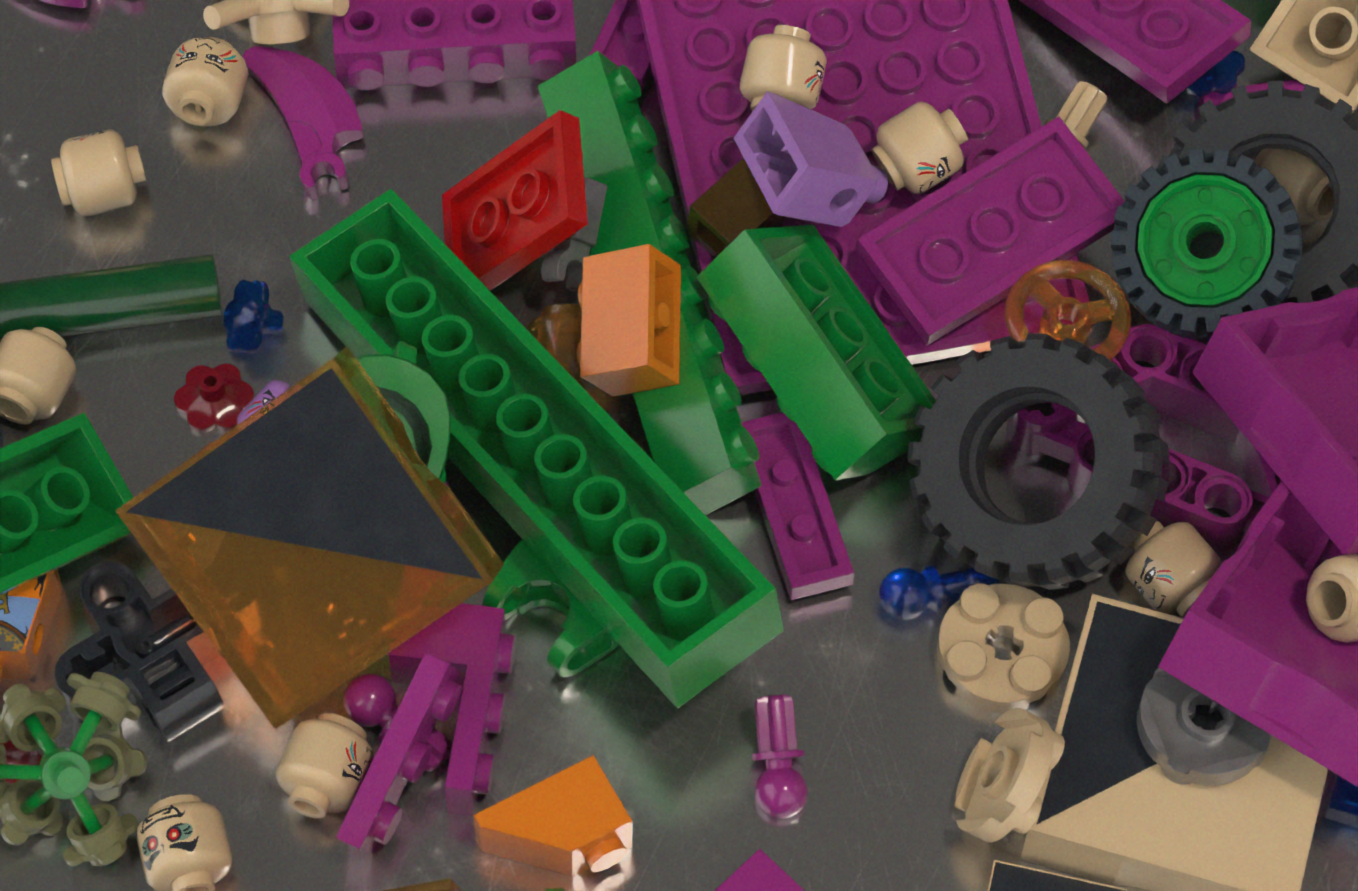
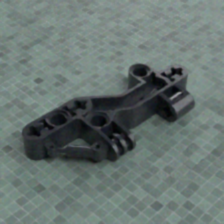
[54,419,399,743]

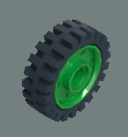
[1111,148,1302,342]

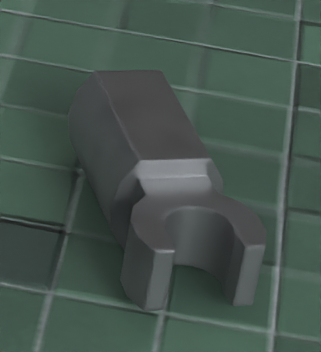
[541,177,607,291]

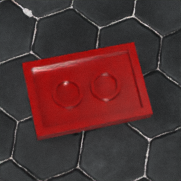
[442,110,588,291]

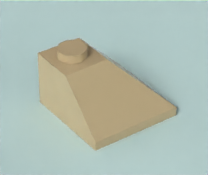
[1249,0,1358,113]

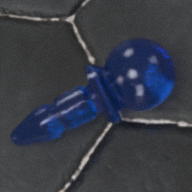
[879,566,1000,620]

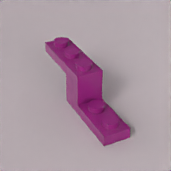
[388,482,516,817]

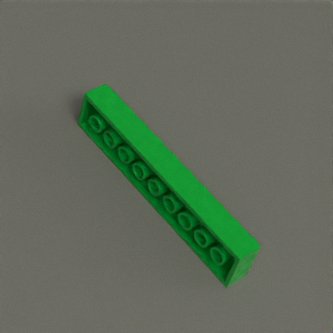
[289,189,784,708]

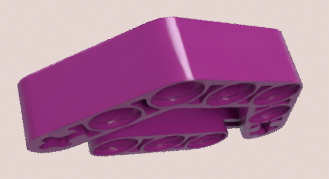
[1006,324,1282,553]

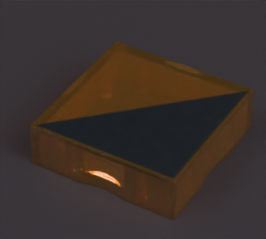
[116,346,504,730]

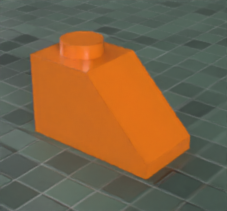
[473,755,632,877]

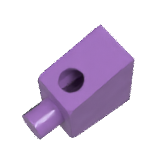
[734,91,888,227]

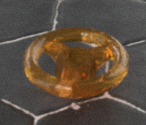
[1005,260,1131,360]

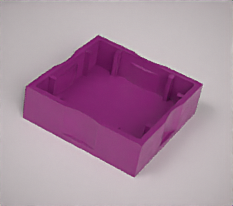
[1192,287,1358,555]
[1158,481,1358,787]

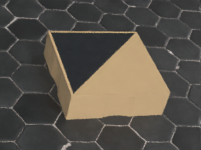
[1020,594,1328,891]

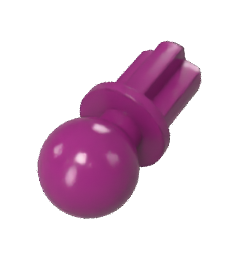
[343,674,453,772]
[751,694,808,819]

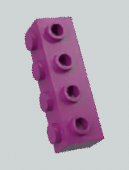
[332,0,576,90]

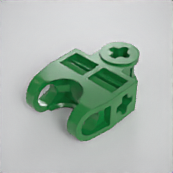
[482,539,619,677]

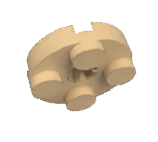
[937,584,1070,713]
[955,708,1065,842]

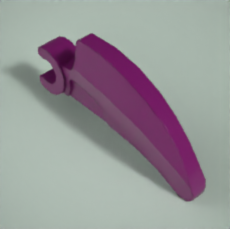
[242,46,364,200]

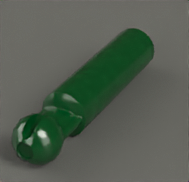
[0,254,222,341]

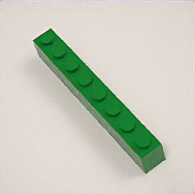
[538,51,762,515]

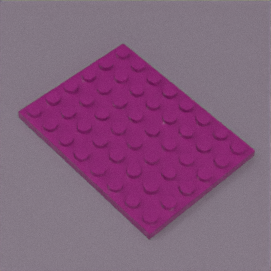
[636,0,1095,395]

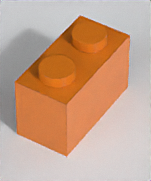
[576,244,681,396]

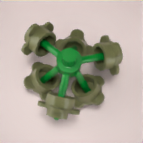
[0,672,147,866]

